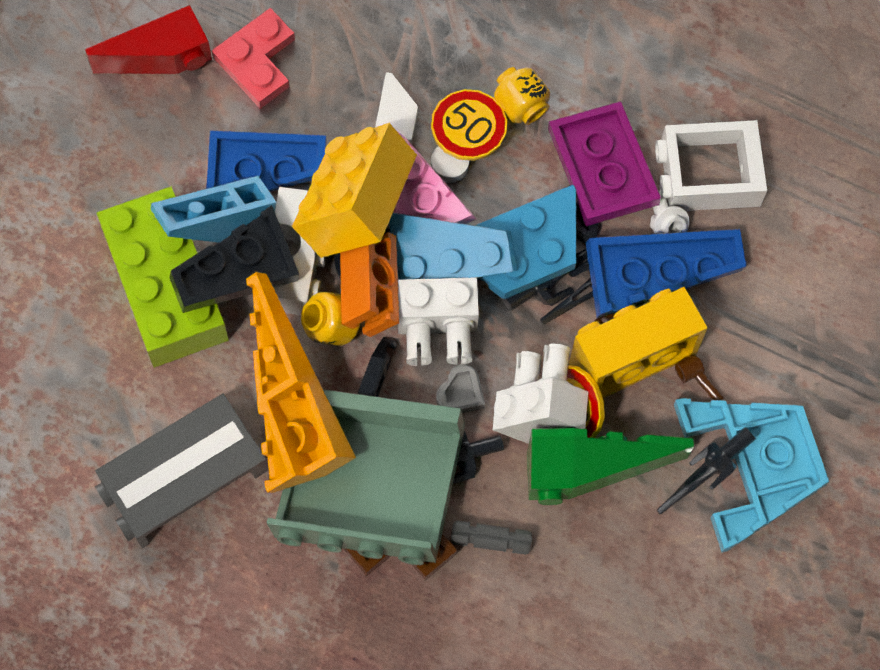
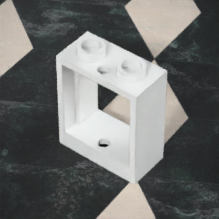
[655,120,767,211]

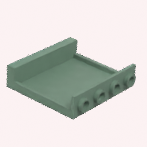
[267,390,465,565]

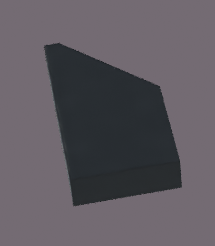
[358,337,397,397]

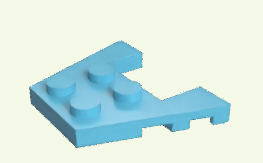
[674,398,829,553]

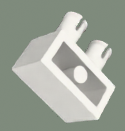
[398,278,479,366]
[492,344,588,443]

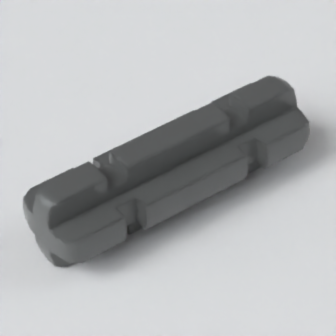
[451,520,532,555]

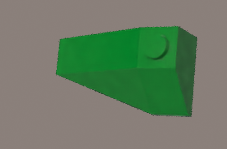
[527,428,694,505]

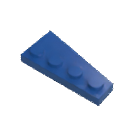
[586,229,746,318]

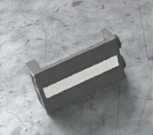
[95,393,269,548]

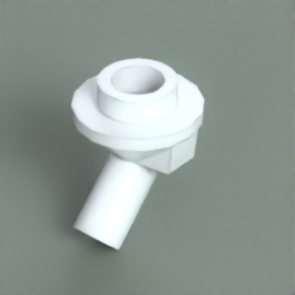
[650,190,689,234]

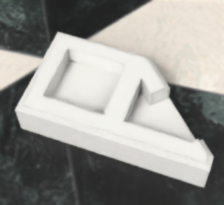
[375,72,418,144]

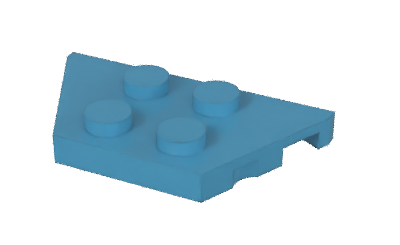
[476,185,576,299]

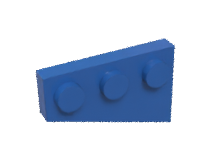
[206,131,327,192]

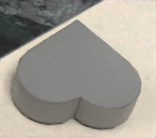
[436,364,485,413]

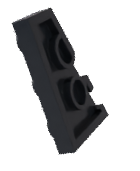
[169,205,299,313]

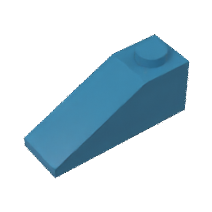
[150,176,277,243]

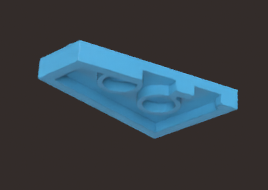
[389,212,517,280]

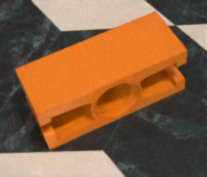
[340,232,399,337]

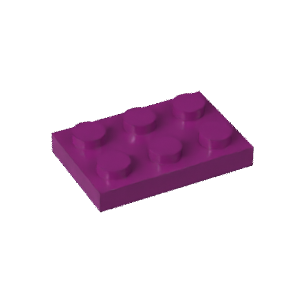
[548,101,661,226]

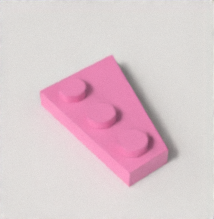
[393,132,477,224]

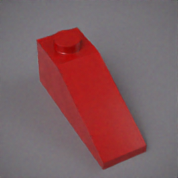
[85,5,212,74]

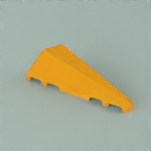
[246,272,356,493]

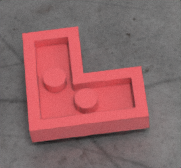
[212,8,295,109]

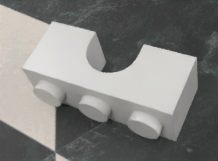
[274,187,326,315]

